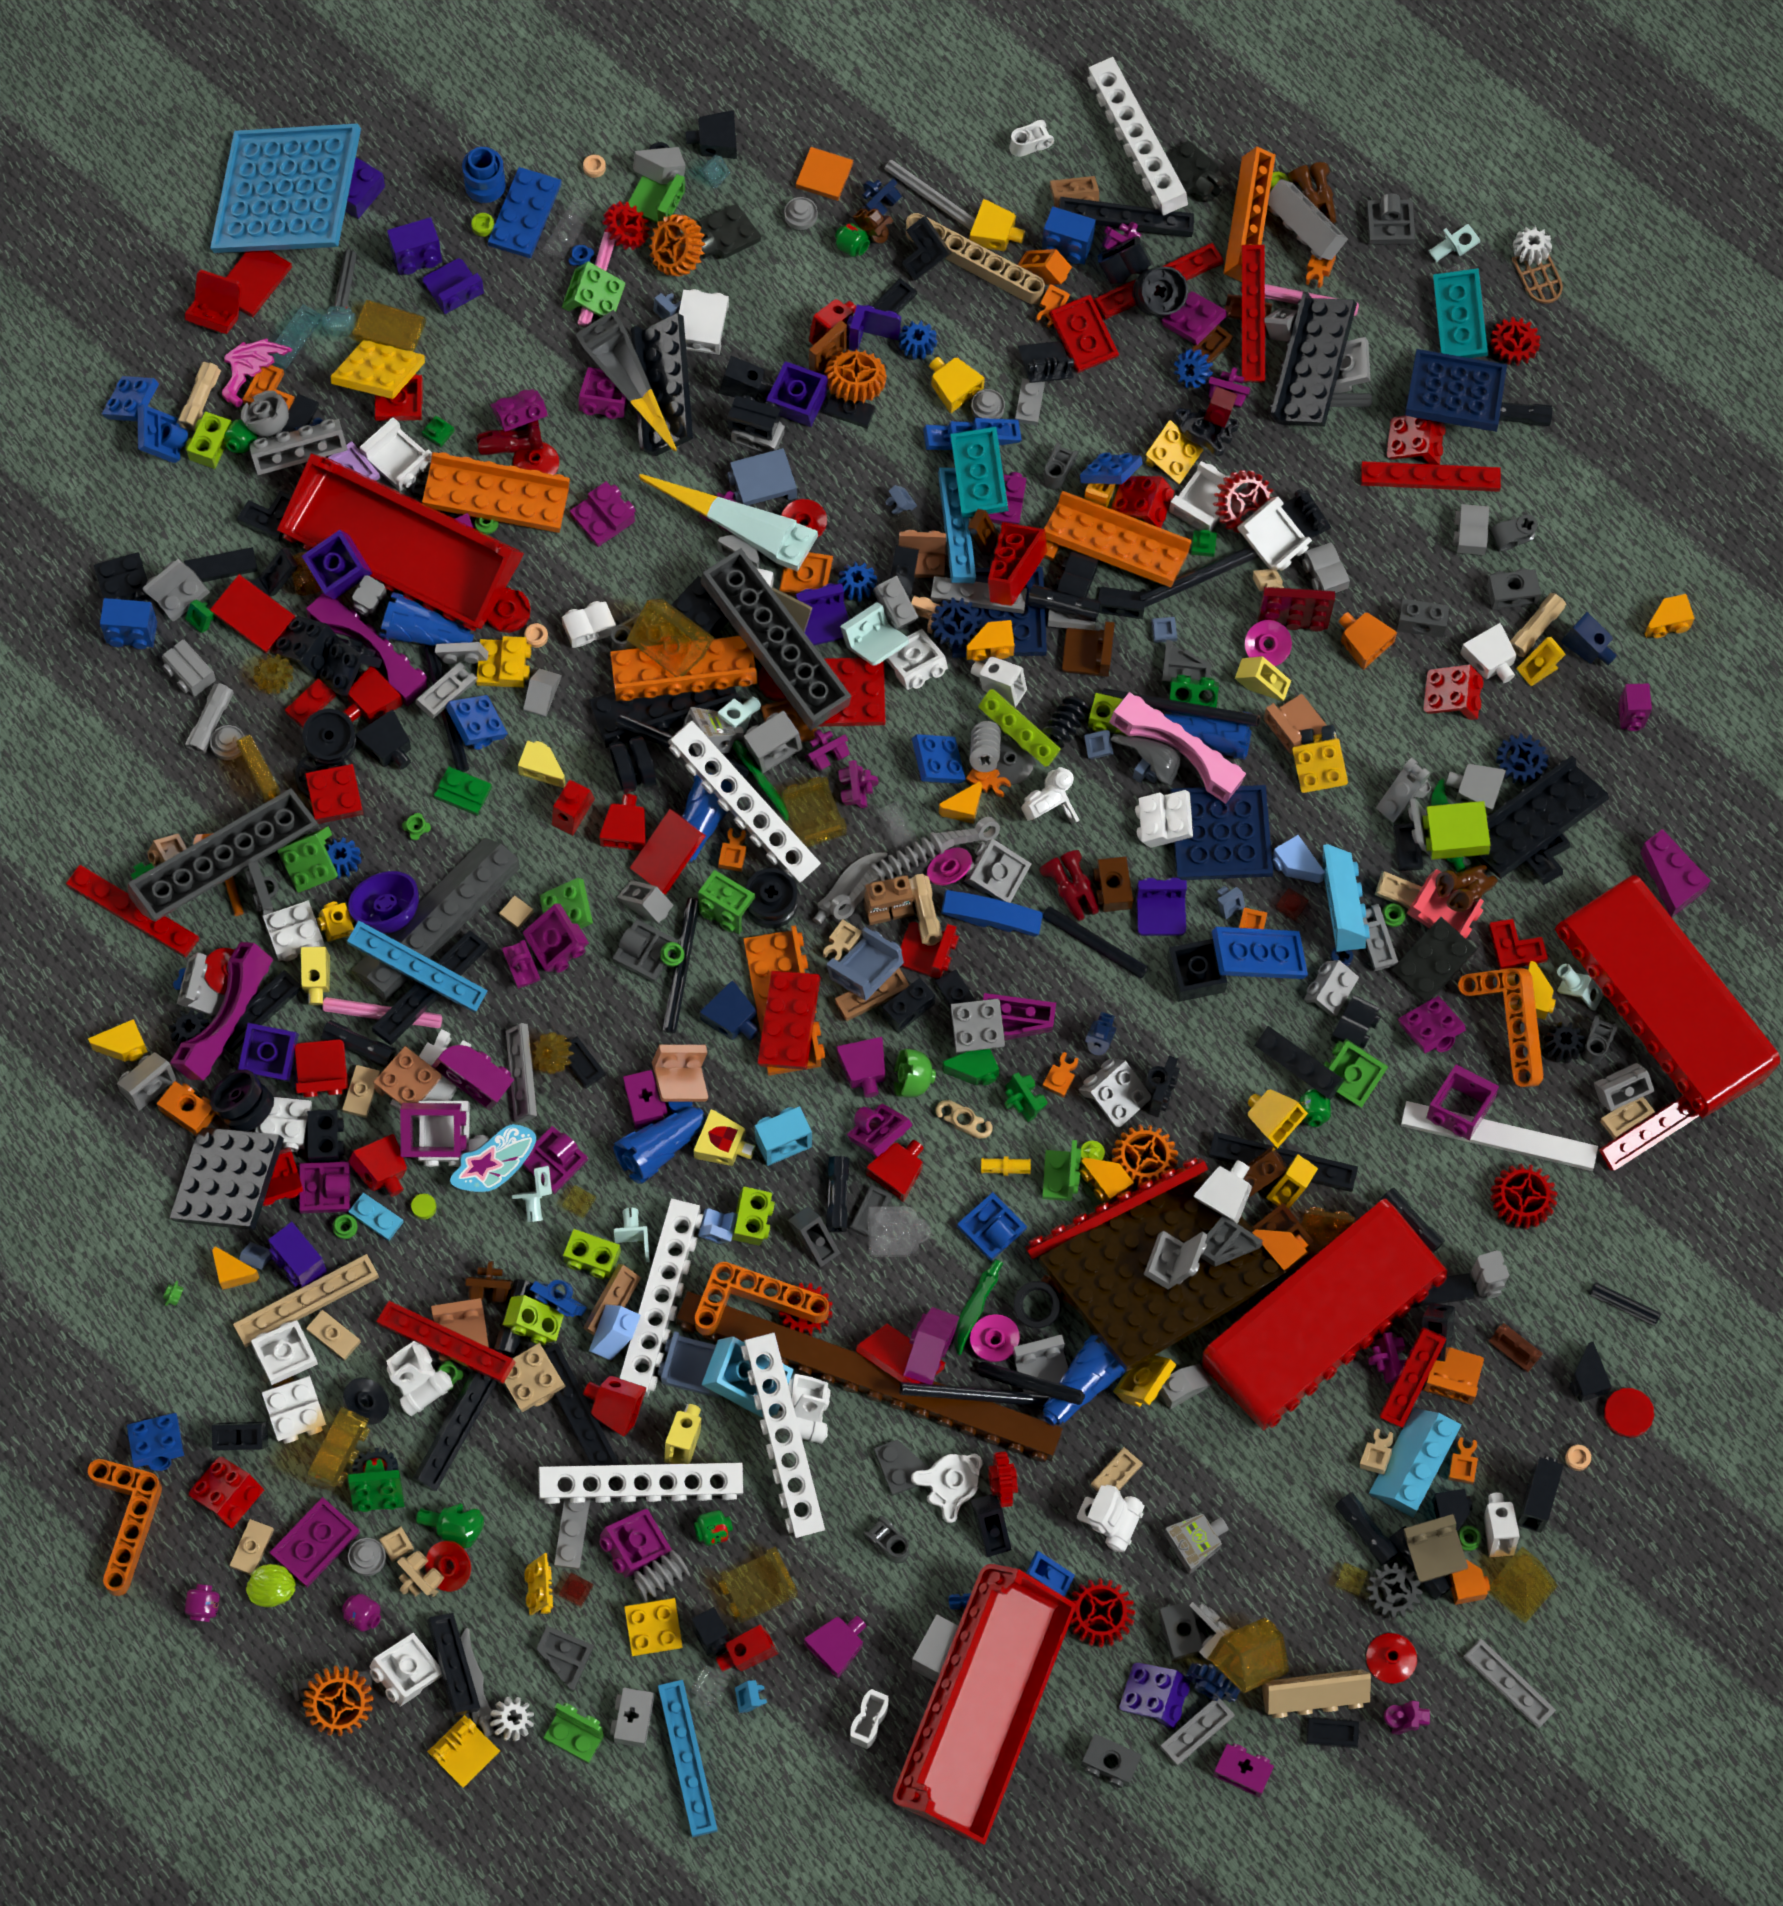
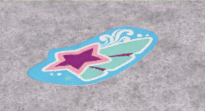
[450,1124,536,1192]

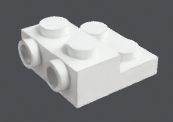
[886,629,948,690]
[1135,790,1193,848]
[263,900,324,961]
[255,1097,312,1152]
[251,1320,318,1385]
[262,1375,326,1444]
[370,1633,442,1707]

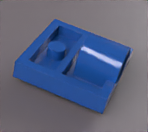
[102,376,159,421]
[138,405,188,463]
[1080,453,1143,484]
[445,695,508,750]
[912,734,966,784]
[957,1192,1027,1261]
[530,1280,588,1317]
[127,1413,184,1471]

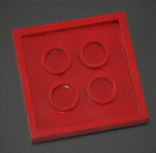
[817,658,886,727]

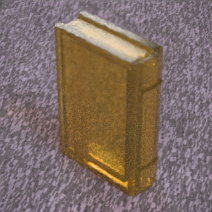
[352,299,426,352]
[236,735,280,804]

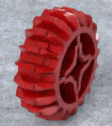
[1213,470,1274,533]
[1490,1163,1557,1230]
[1069,1578,1135,1648]

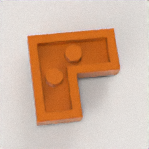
[242,365,295,410]

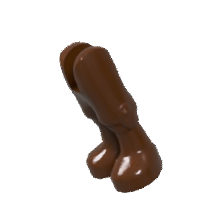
[1288,162,1336,224]
[1436,865,1498,912]

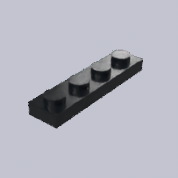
[223,970,302,1054]
[1254,1026,1344,1100]
[427,1613,480,1716]

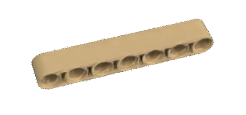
[906,213,1044,304]

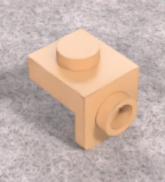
[911,596,943,634]

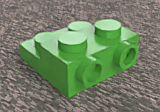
[1323,1039,1388,1108]

